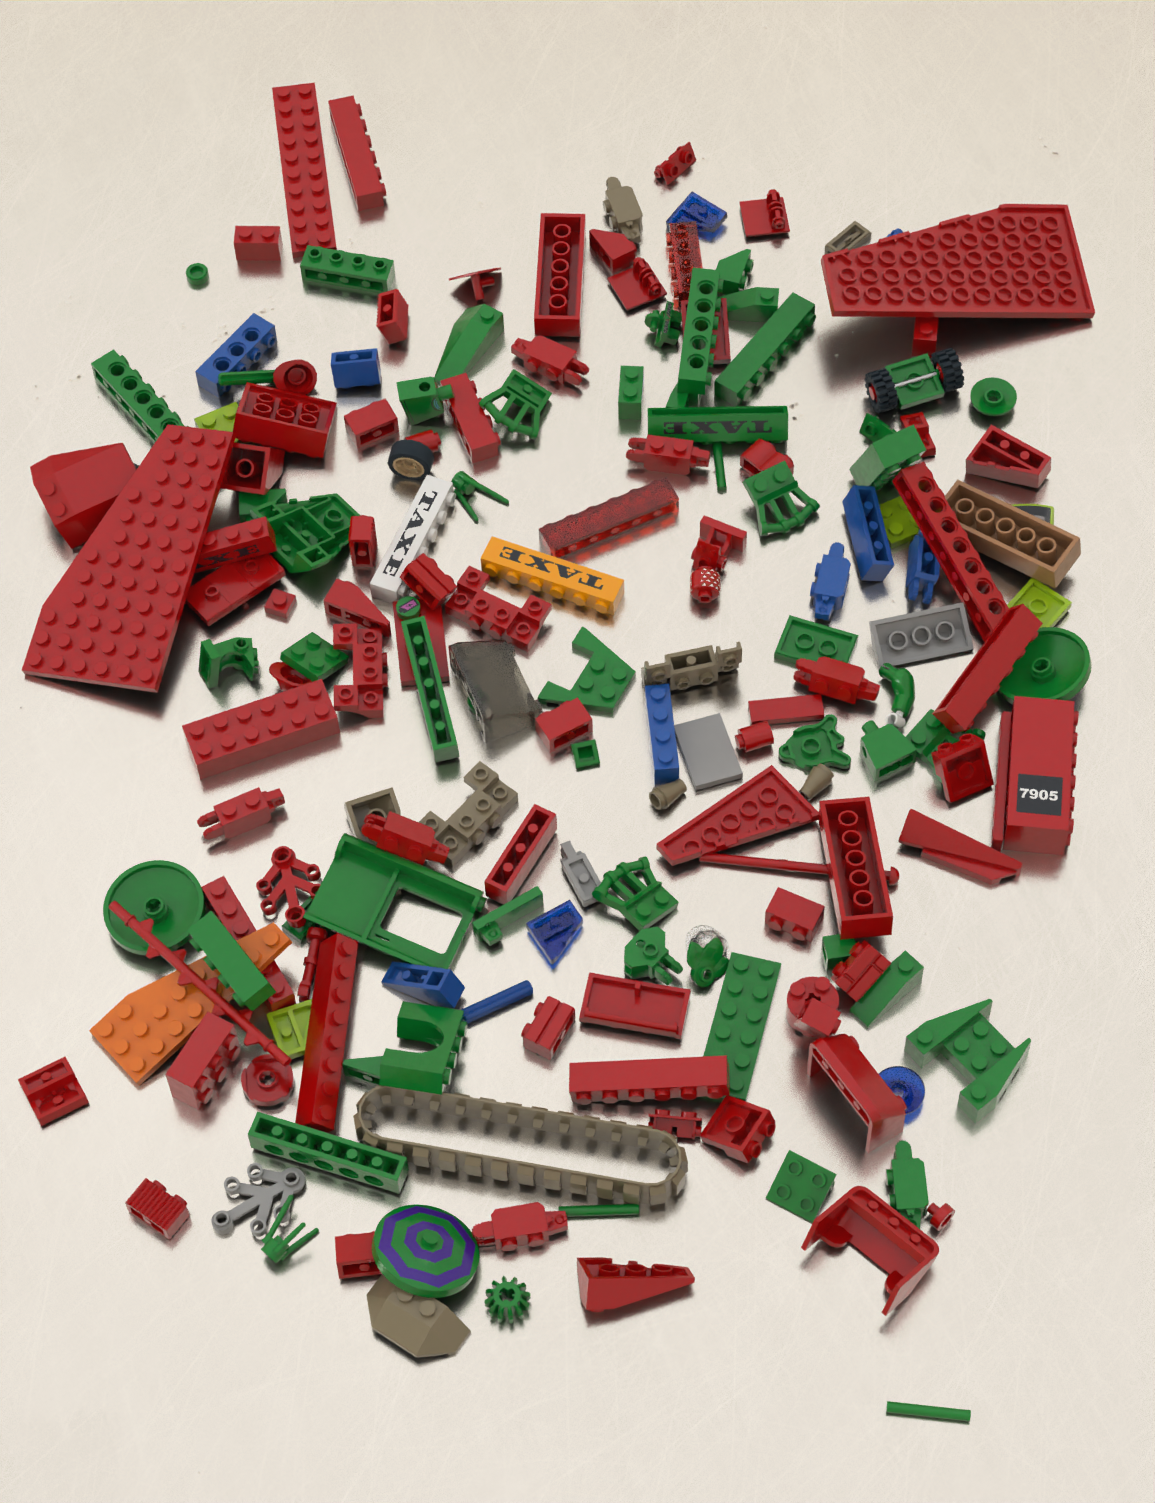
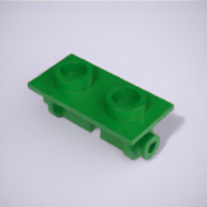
[859,413,897,442]

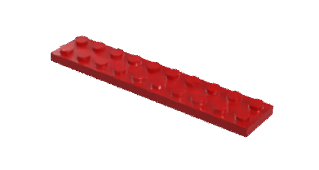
[272,83,337,258]

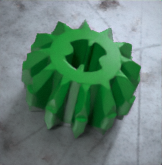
[484,1276,531,1324]

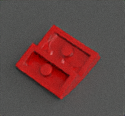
[18,1057,89,1126]

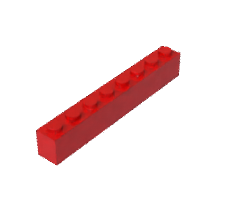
[295,933,358,1133]

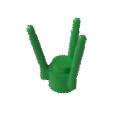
[451,471,509,522]
[261,1195,319,1264]

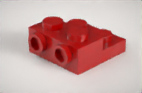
[931,733,994,803]
[700,1095,776,1164]

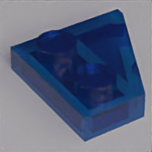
[666,191,728,233]
[526,899,583,965]

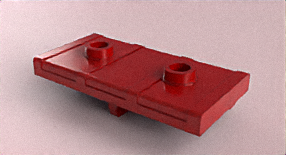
[185,553,286,626]
[579,972,691,1039]

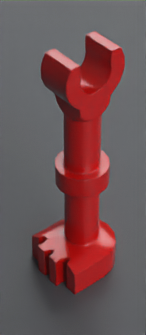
[297,927,329,1002]

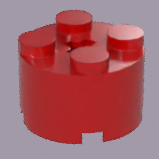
[786,976,839,1037]

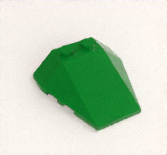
[250,493,360,573]

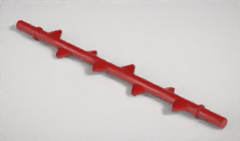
[109,901,292,1067]

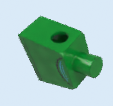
[396,376,454,426]

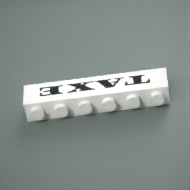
[370,475,456,604]

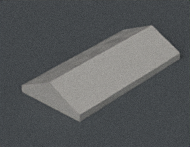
[869,602,974,669]

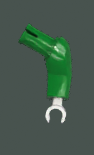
[879,663,915,728]

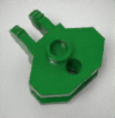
[624,926,683,985]

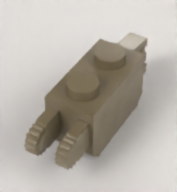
[603,176,643,243]

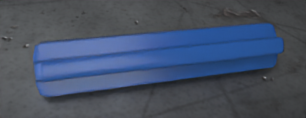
[462,980,533,1023]

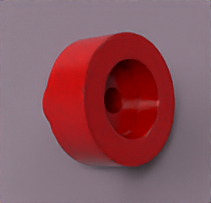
[927,1202,955,1231]

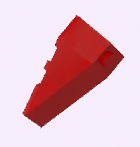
[577,1257,695,1312]

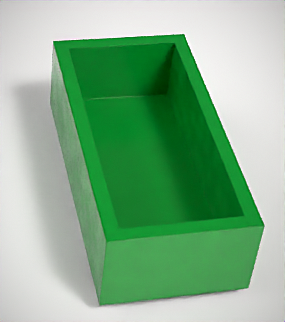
[849,425,926,492]

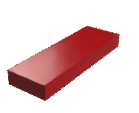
[748,694,825,725]

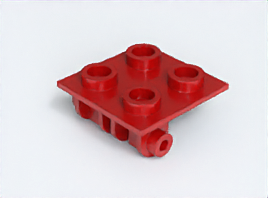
[739,189,790,237]
[607,257,667,310]

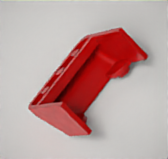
[807,1033,907,1153]
[801,1186,939,1316]

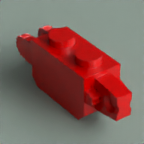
[626,434,710,475]
[793,656,880,704]
[197,787,285,840]
[472,1202,568,1251]

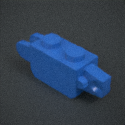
[906,529,940,604]
[810,542,851,620]

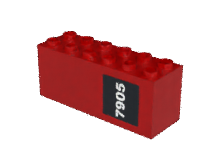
[1002,696,1079,855]

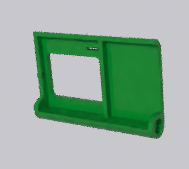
[303,833,487,969]

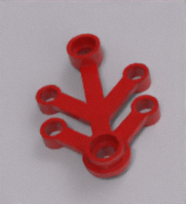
[256,846,321,928]

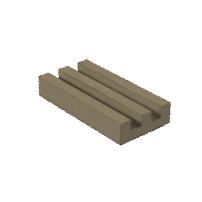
[825,221,872,253]

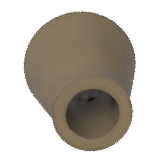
[799,763,834,801]
[649,779,687,810]

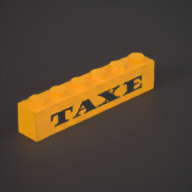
[480,536,624,615]

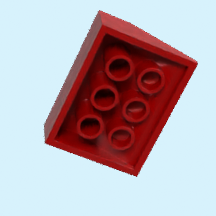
[233,382,337,458]

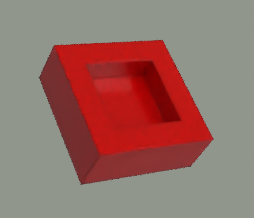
[264,588,297,619]

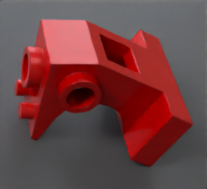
[691,515,747,572]

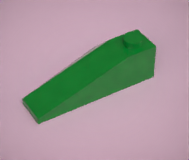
[434,304,504,384]

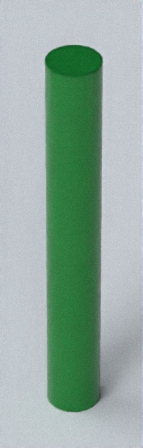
[712,442,727,491]
[558,1204,639,1217]
[886,1401,971,1421]

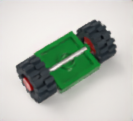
[865,348,964,413]

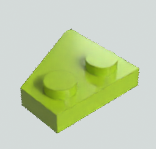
[266,999,312,1059]

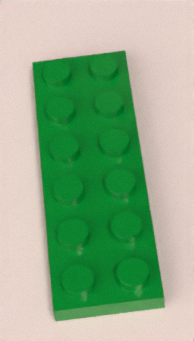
[703,952,782,1101]

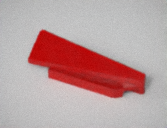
[898,809,1022,885]

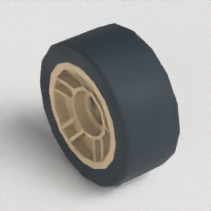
[387,440,434,481]

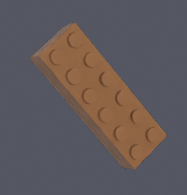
[945,479,1081,589]

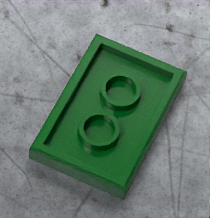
[774,615,859,664]

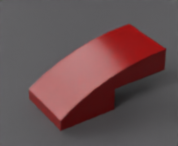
[900,412,936,458]

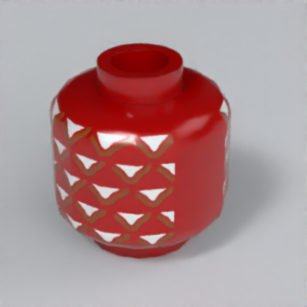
[690,566,721,603]

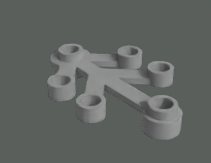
[211,1163,305,1237]

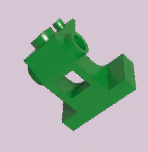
[198,637,259,689]

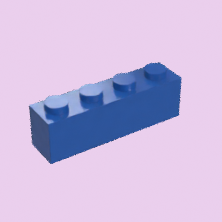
[842,485,894,581]
[645,684,679,785]

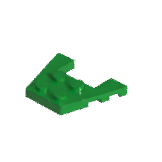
[537,627,636,713]

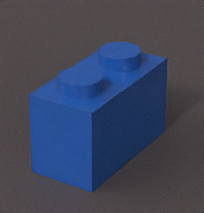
[331,348,381,389]

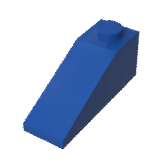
[381,961,466,1008]

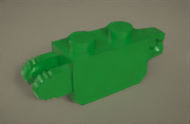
[886,1140,929,1229]

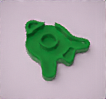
[778,714,851,771]

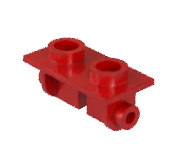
[654,142,696,185]
[648,1109,702,1139]

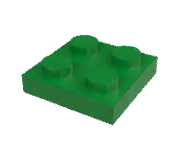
[280,632,349,681]

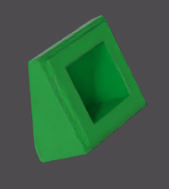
[570,739,600,768]

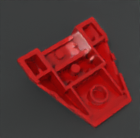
[30,443,137,550]

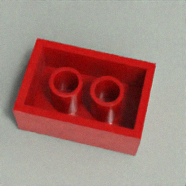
[165,1011,240,1110]

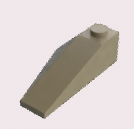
[344,787,401,890]

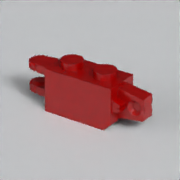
[511,335,590,385]
[361,811,450,865]

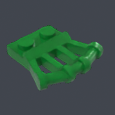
[479,369,552,440]
[742,461,820,536]
[906,709,986,783]
[592,856,679,931]

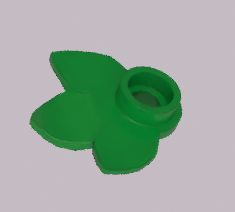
[687,937,729,987]

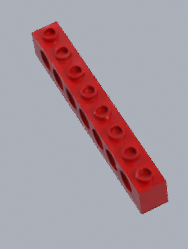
[892,462,1009,642]

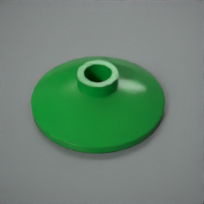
[970,377,1017,416]

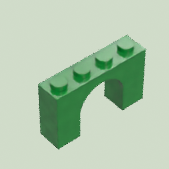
[379,1001,468,1095]

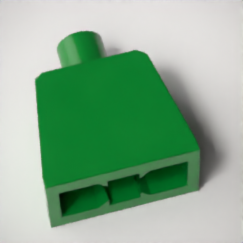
[860,720,917,782]

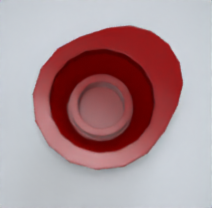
[273,359,317,395]
[269,662,313,691]

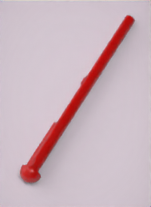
[699,853,900,886]

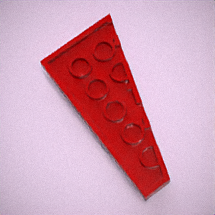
[656,765,819,866]

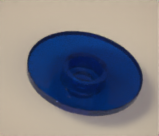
[879,1066,925,1115]

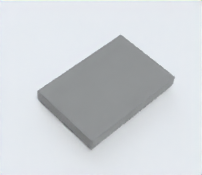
[674,713,743,791]

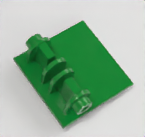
[766,1150,837,1222]

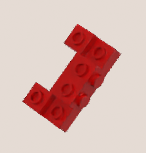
[445,565,552,652]
[333,623,388,718]

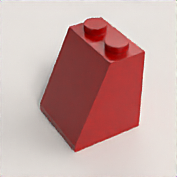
[220,443,285,495]

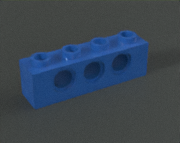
[195,313,277,398]

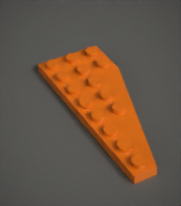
[89,922,293,1086]

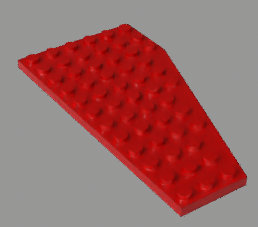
[821,204,1095,318]
[22,424,236,693]

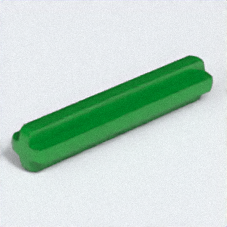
[218,370,275,386]

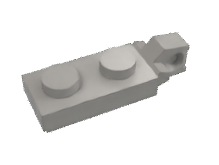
[560,840,601,907]

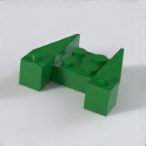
[904,999,1031,1124]

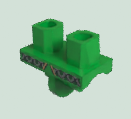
[644,301,682,348]

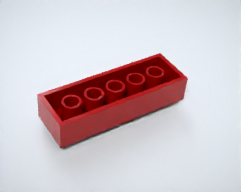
[534,213,586,337]
[182,679,340,780]
[818,796,893,940]

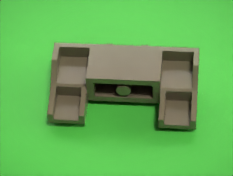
[641,641,742,691]
[419,761,518,867]

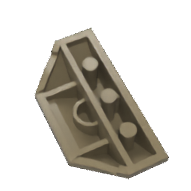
[366,1274,471,1358]

